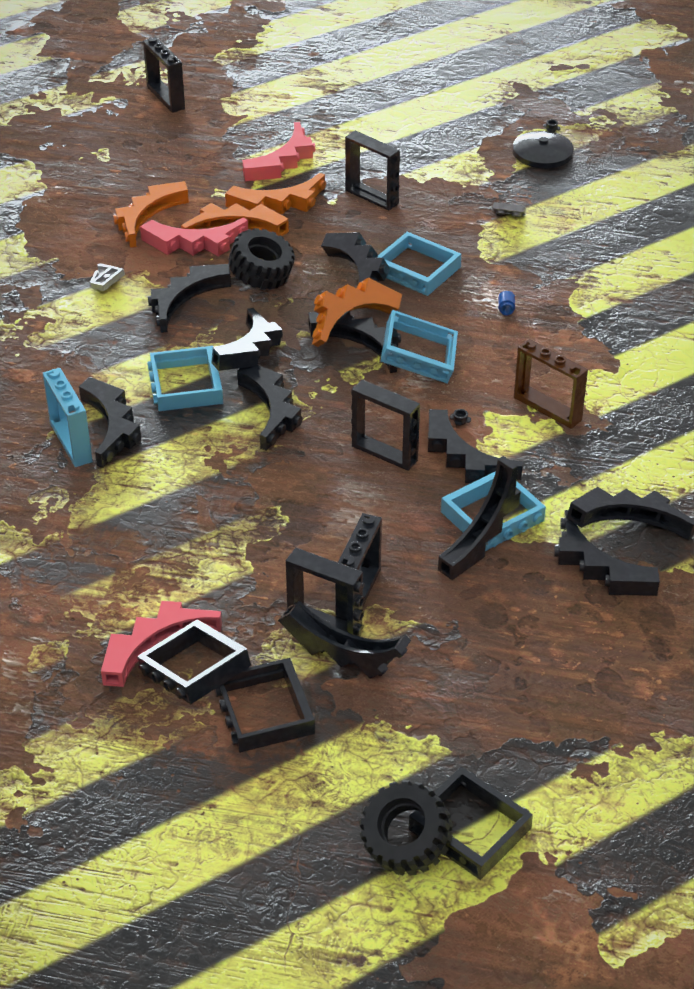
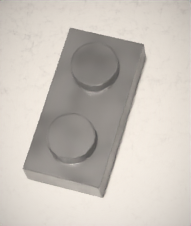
[493,202,526,217]

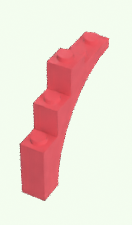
[242,122,315,181]
[140,218,248,257]
[101,601,222,687]

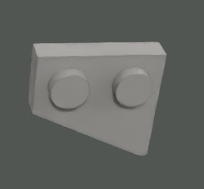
[90,263,125,291]

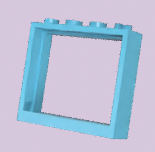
[377,232,462,296]
[381,310,458,383]
[147,346,223,411]
[43,368,93,467]
[441,471,546,551]

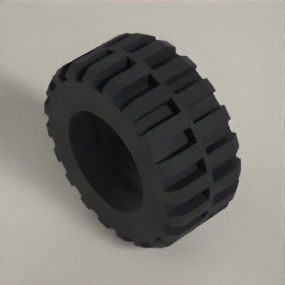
[228,228,295,290]
[359,780,453,876]

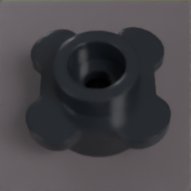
[543,119,561,132]
[450,409,471,426]

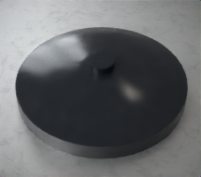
[513,131,574,169]

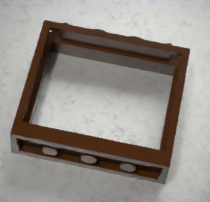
[514,339,588,429]

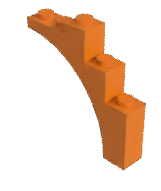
[225,173,326,214]
[113,181,189,248]
[181,203,289,236]
[312,278,402,347]

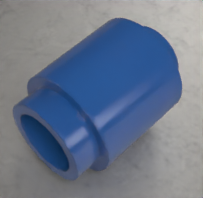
[498,291,515,315]

